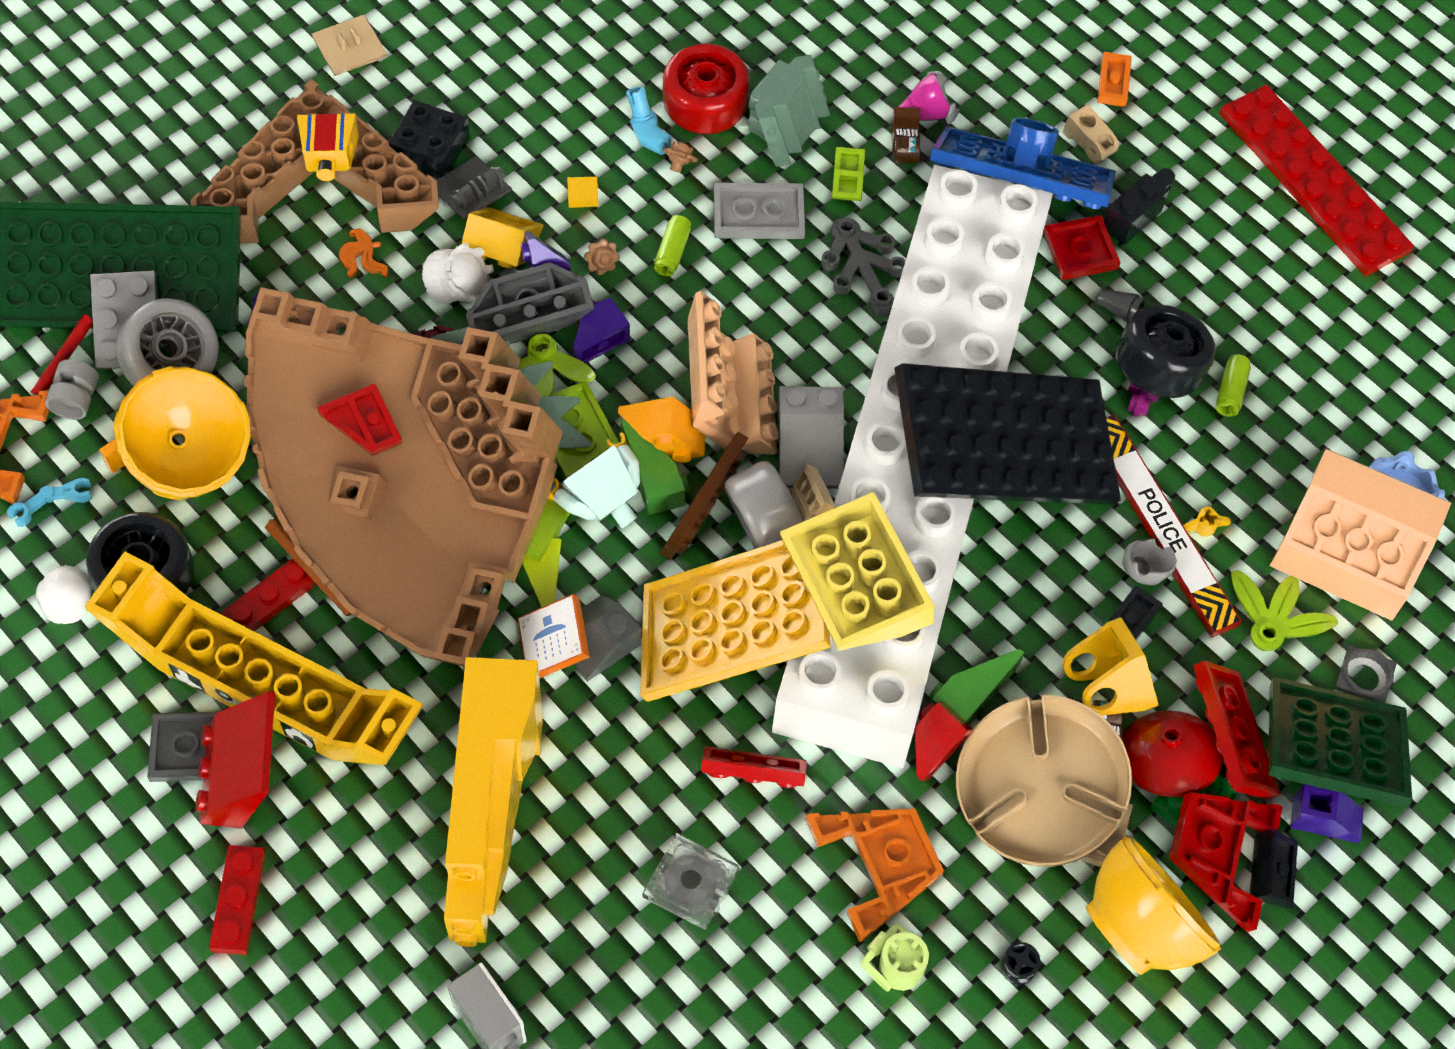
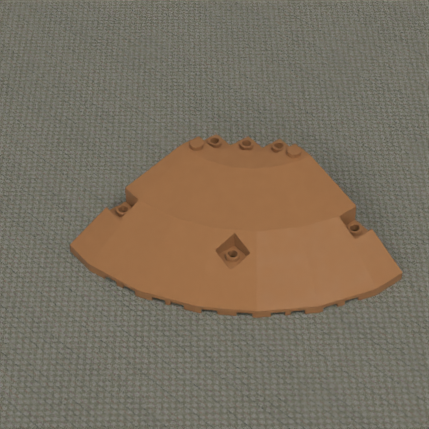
[244,287,563,667]

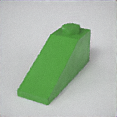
[620,419,689,515]
[928,649,1025,725]

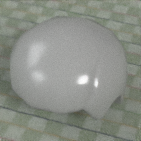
[1122,539,1177,586]

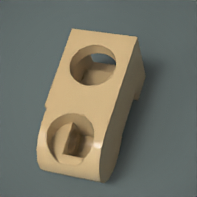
[1062,104,1119,163]

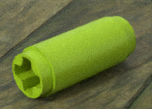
[654,215,691,276]
[1216,355,1251,417]

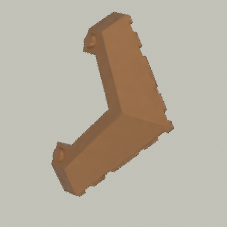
[191,79,439,244]

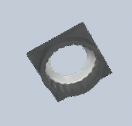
[1335,644,1397,703]

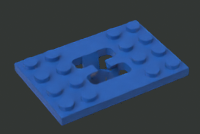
[929,118,1116,209]

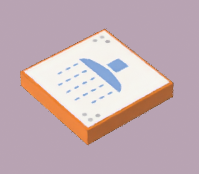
[518,594,590,679]

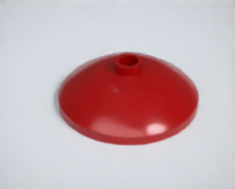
[1122,710,1223,797]

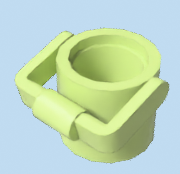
[860,924,929,992]

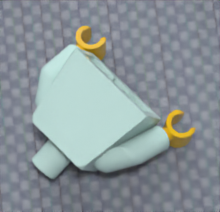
[548,433,640,528]

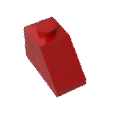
[915,702,974,781]

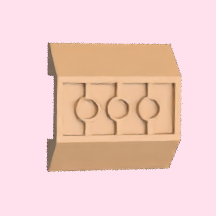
[688,291,779,455]
[1270,449,1451,621]

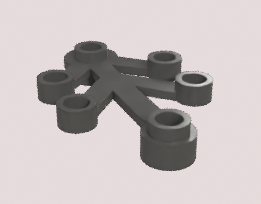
[821,217,906,317]

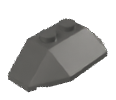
[466,262,595,344]

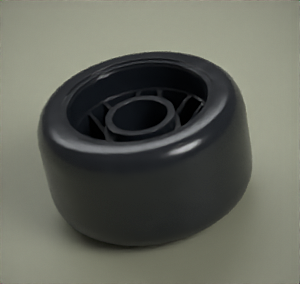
[1115,305,1216,398]
[86,512,194,594]

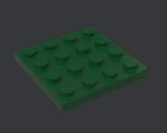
[1268,677,1412,809]

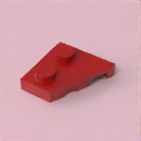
[317,383,402,456]

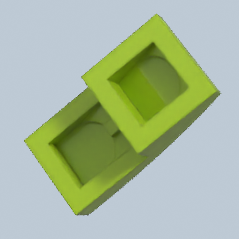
[832,147,865,201]
[526,499,570,562]

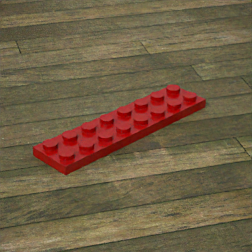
[1219,84,1414,277]

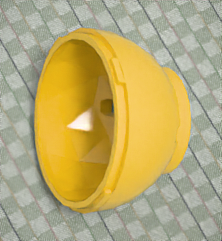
[1086,835,1222,975]

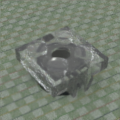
[642,833,739,930]

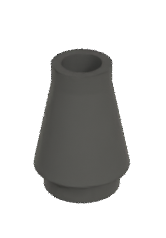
[1097,288,1145,322]

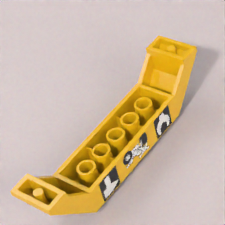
[85,552,423,765]

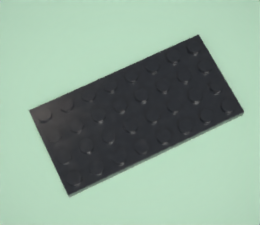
[894,363,1121,504]

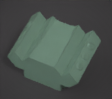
[747,55,831,167]

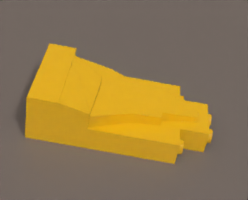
[444,657,543,947]

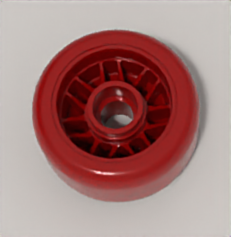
[662,44,750,135]

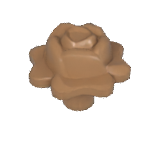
[662,141,698,173]
[584,238,620,275]

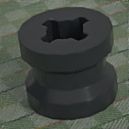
[1000,942,1041,985]

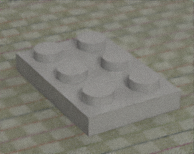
[714,183,805,239]
[90,271,161,370]

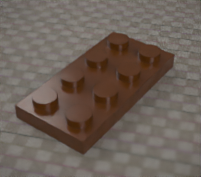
[659,432,749,560]

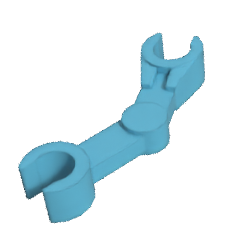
[7,478,92,527]

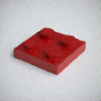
[1043,215,1121,281]

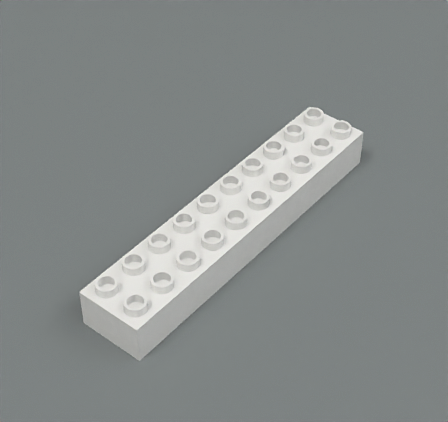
[772,164,1053,768]

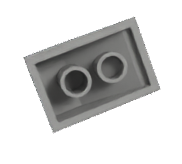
[777,386,844,489]

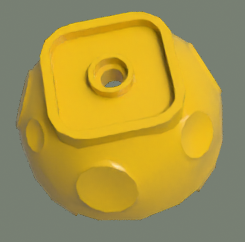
[113,366,251,500]

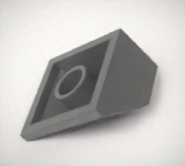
[573,595,641,682]

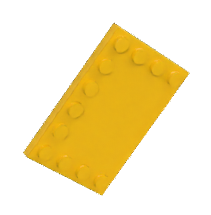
[640,540,831,702]

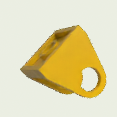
[1062,617,1159,716]

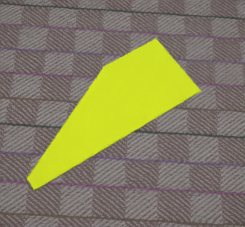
[523,538,561,607]

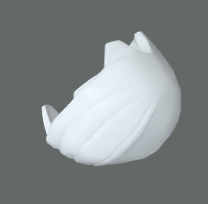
[36,565,92,624]

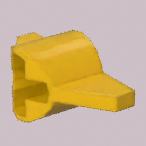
[1183,507,1231,537]

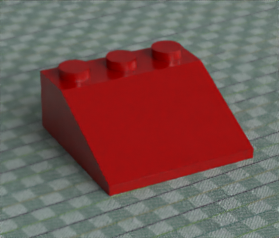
[195,691,275,829]

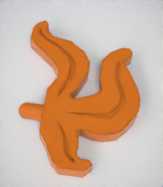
[339,228,389,278]

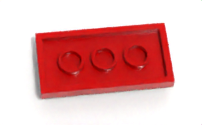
[1193,660,1281,800]

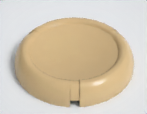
[956,695,1132,867]

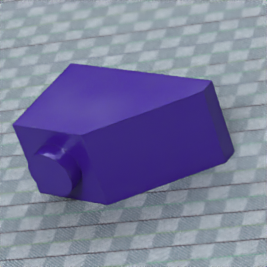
[573,297,630,364]

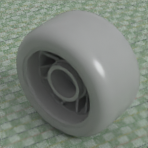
[116,298,219,385]
[724,461,804,549]

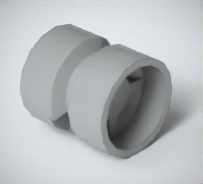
[45,360,99,420]

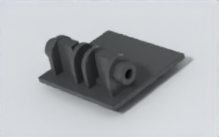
[436,156,512,220]

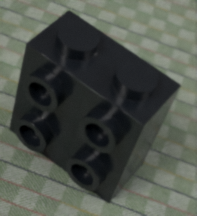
[389,100,470,178]

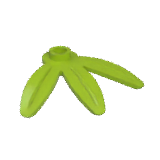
[518,333,596,397]
[1231,570,1338,651]

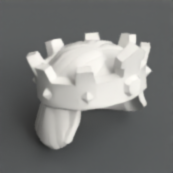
[422,243,494,305]

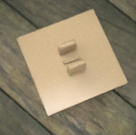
[312,15,388,76]

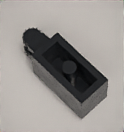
[1104,168,1175,245]

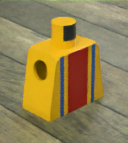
[297,114,359,181]

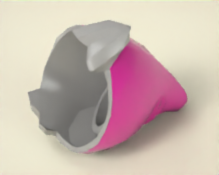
[898,71,960,124]

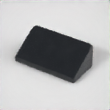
[1250,830,1298,908]

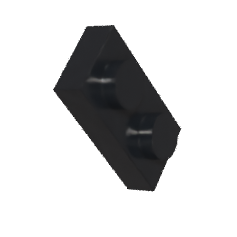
[1107,585,1163,641]

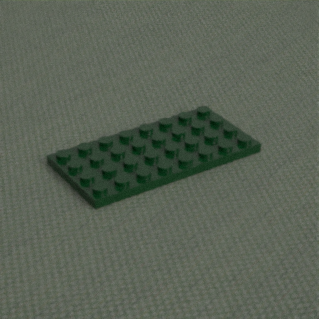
[0,202,241,332]

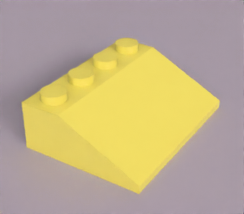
[780,492,935,651]

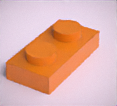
[1097,52,1132,107]

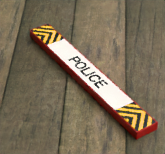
[1106,414,1242,638]

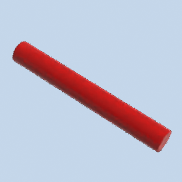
[30,314,93,395]

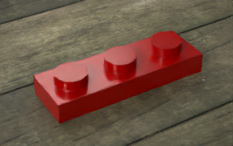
[219,558,317,632]
[701,746,807,788]
[209,845,266,955]

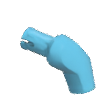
[626,86,671,155]

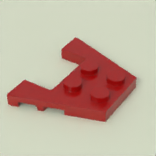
[1169,792,1283,932]

